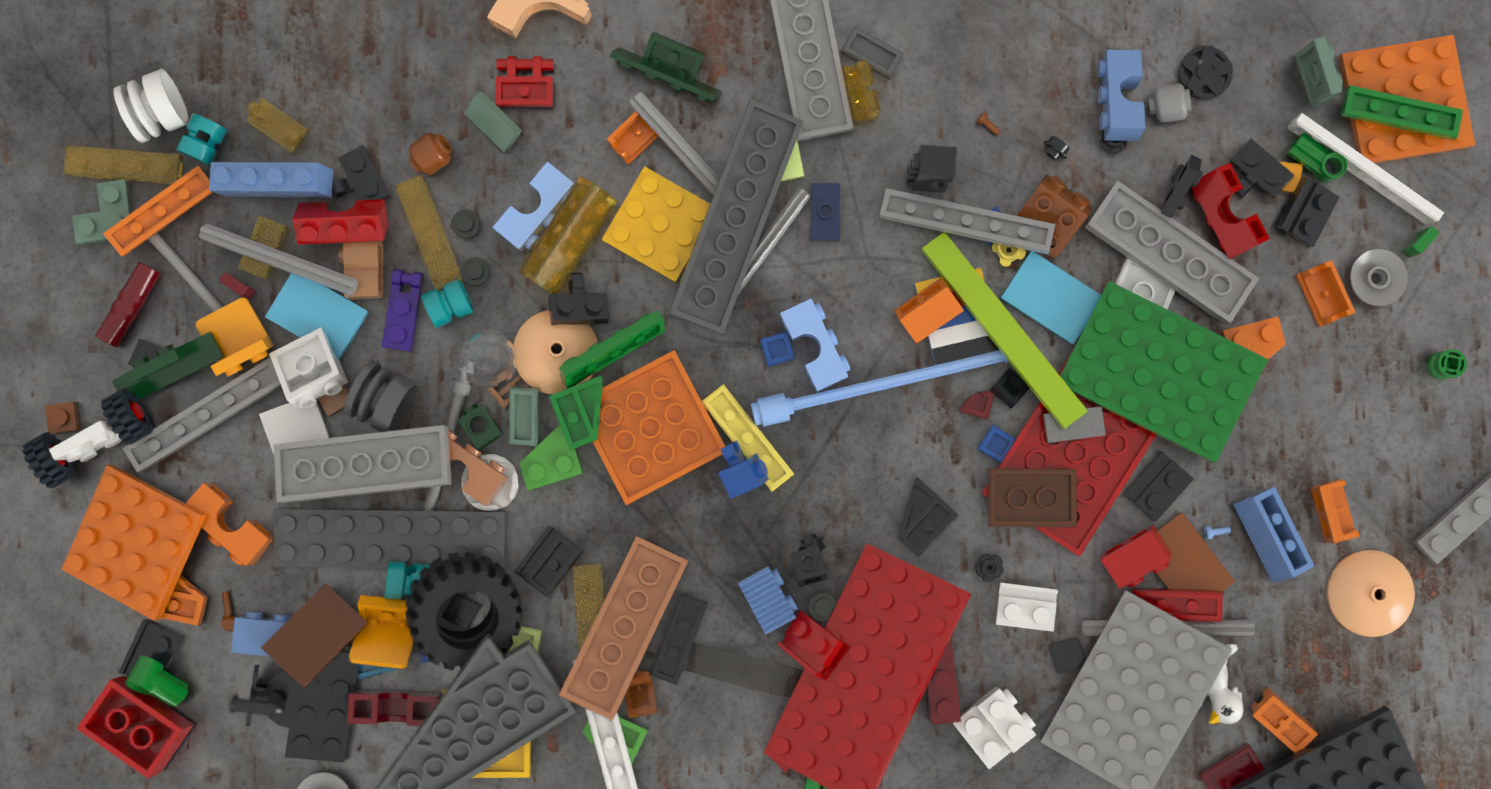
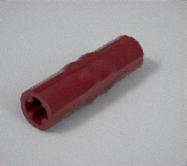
[95,262,161,348]

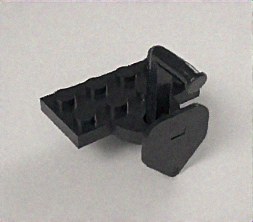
[229,644,359,762]

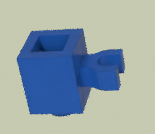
[718,441,769,499]

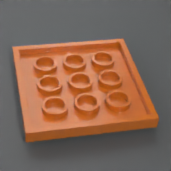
[1338,35,1475,164]
[593,350,725,505]
[61,465,206,621]

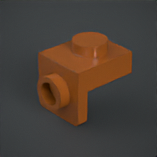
[625,669,658,718]

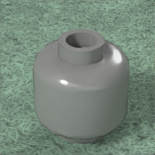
[1149,83,1192,123]

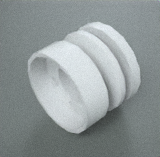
[114,68,189,143]

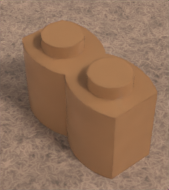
[339,241,384,300]

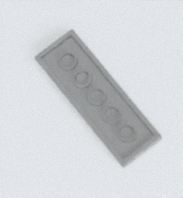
[770,0,854,141]
[1084,180,1259,326]
[274,425,452,504]

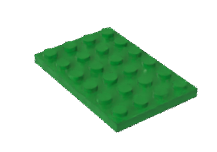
[1060,281,1268,463]

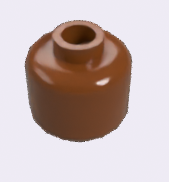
[408,132,452,175]

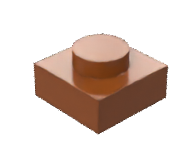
[45,402,81,434]

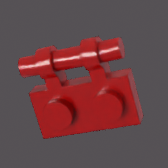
[495,56,554,107]

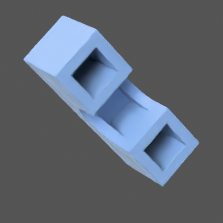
[492,161,577,253]
[780,298,851,393]

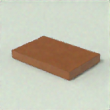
[1156,512,1235,592]

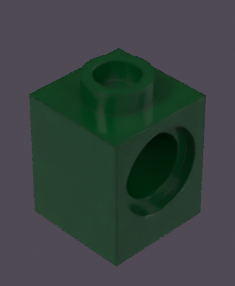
[458,404,505,450]

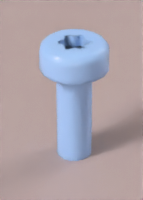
[1203,526,1231,540]

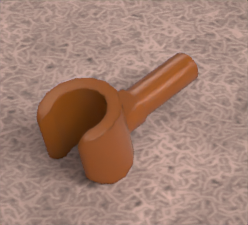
[221,592,239,632]

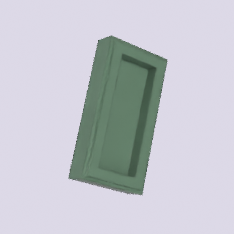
[464,91,522,152]
[509,386,540,446]

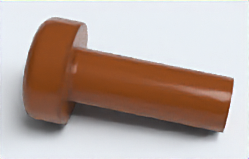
[976,112,1001,136]

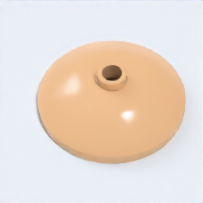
[513,310,598,395]
[1326,550,1415,637]

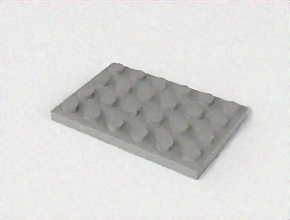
[1041,589,1233,789]

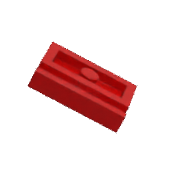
[777,610,844,679]

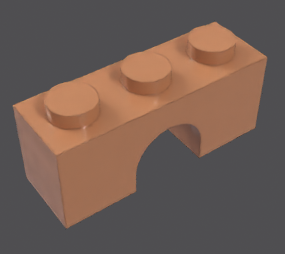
[448,429,509,506]

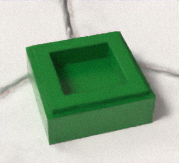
[1402,226,1439,257]

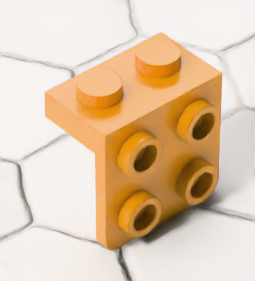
[196,297,274,377]
[349,595,415,669]

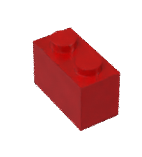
[1100,524,1172,589]

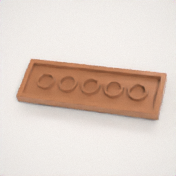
[559,536,688,721]

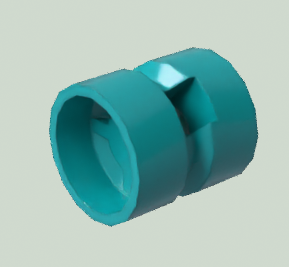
[176,113,228,166]
[421,279,474,328]
[384,561,430,600]

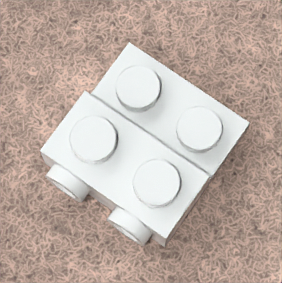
[269,328,348,409]
[953,686,1036,769]

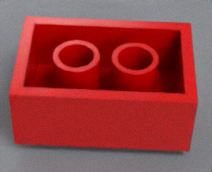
[76,675,194,779]

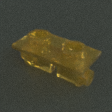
[841,60,881,121]
[246,98,309,153]

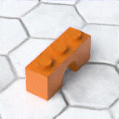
[185,483,274,566]

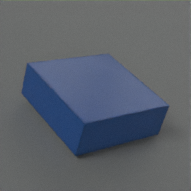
[760,331,795,367]
[977,425,1016,463]

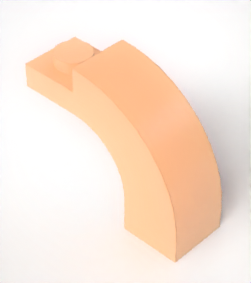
[487,0,592,38]

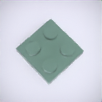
[1295,36,1343,108]

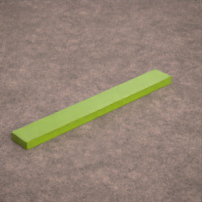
[921,232,1088,430]

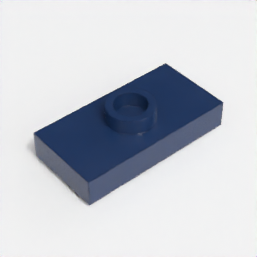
[811,183,840,241]

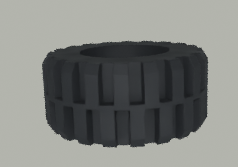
[405,552,523,670]

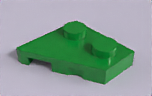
[549,376,603,450]

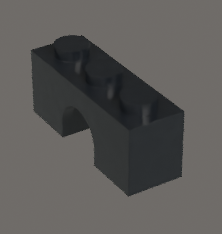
[906,145,957,193]

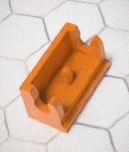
[606,111,659,166]
[1295,260,1356,327]
[894,278,964,344]
[1310,479,1360,543]
[1251,687,1318,753]

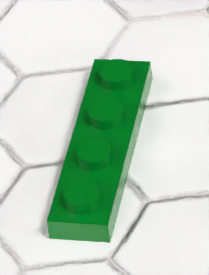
[1340,85,1463,140]
[559,310,665,389]

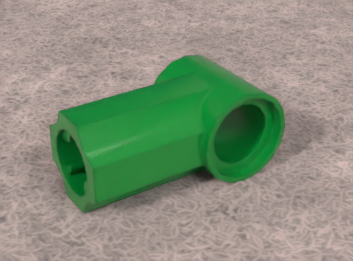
[1286,132,1348,183]
[125,656,188,707]

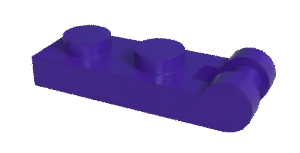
[381,269,424,352]

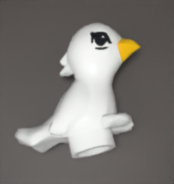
[1207,644,1243,724]

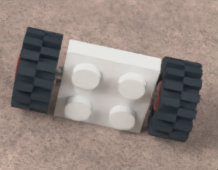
[22,388,154,489]

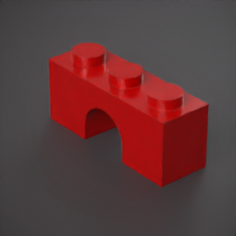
[1191,163,1270,259]
[292,199,389,245]

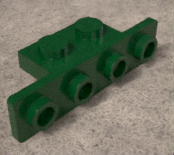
[610,32,721,102]
[112,332,224,399]

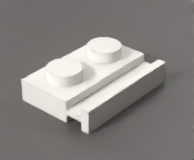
[994,582,1058,632]

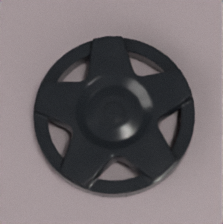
[1178,46,1233,99]

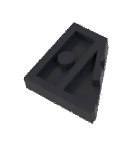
[898,477,959,558]

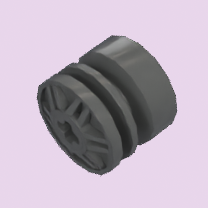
[344,360,418,432]

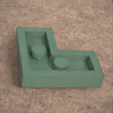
[72,179,133,245]

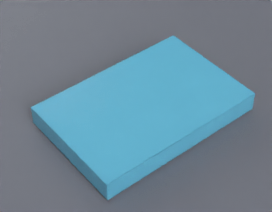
[1000,251,1101,345]
[265,273,370,361]

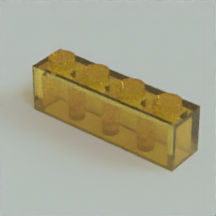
[518,176,618,294]

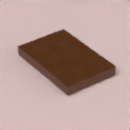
[988,469,1077,527]
[261,583,368,689]

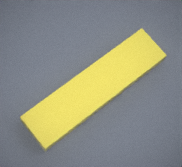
[702,384,794,492]

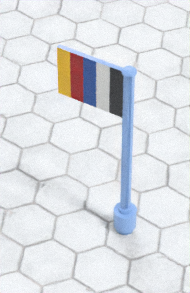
[750,268,1008,427]

